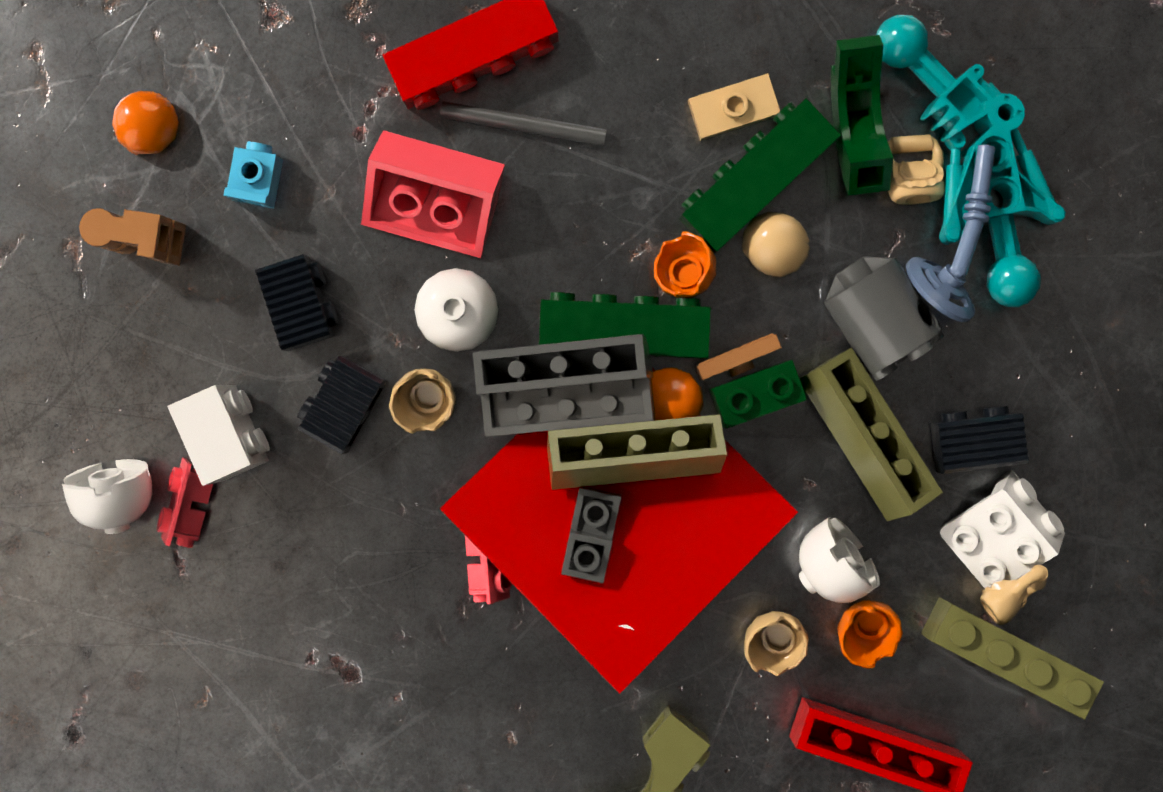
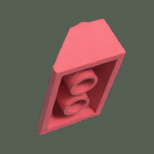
[361,130,505,258]

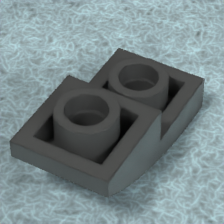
[561,487,621,583]

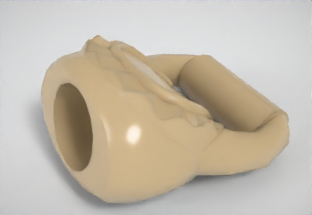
[888,134,945,205]
[980,565,1048,625]

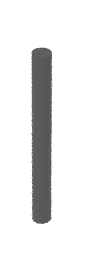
[440,101,607,146]

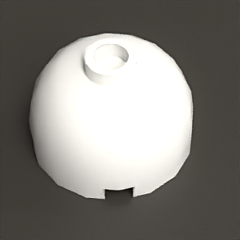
[414,268,498,352]
[62,459,153,534]
[799,517,880,603]

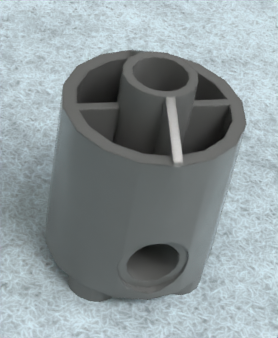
[823,256,944,381]

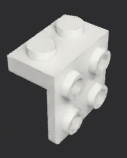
[940,469,1065,588]

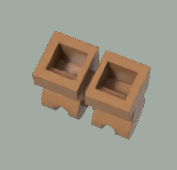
[79,208,186,266]

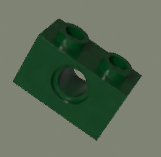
[708,360,807,429]

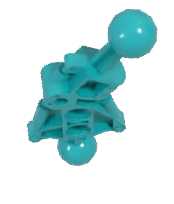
[876,15,1066,307]

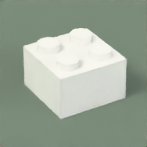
[167,385,270,486]

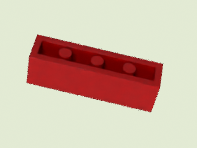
[382,0,559,110]
[789,697,973,792]

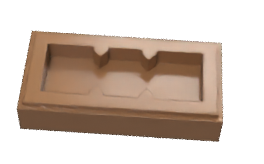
[694,333,782,380]

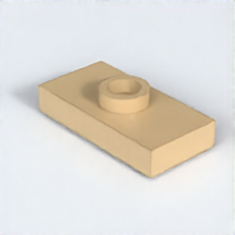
[687,73,780,141]

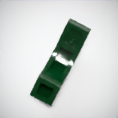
[831,35,893,196]

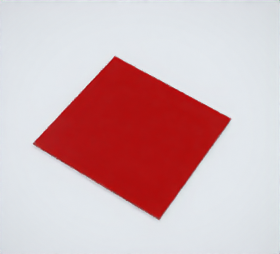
[440,367,798,694]

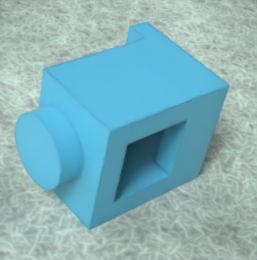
[223,141,283,209]

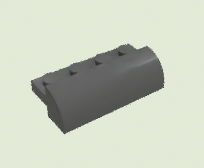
[472,334,655,437]

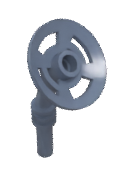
[906,145,995,322]

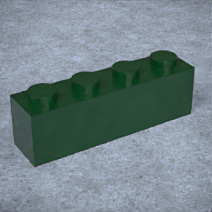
[679,98,841,254]
[539,292,711,359]

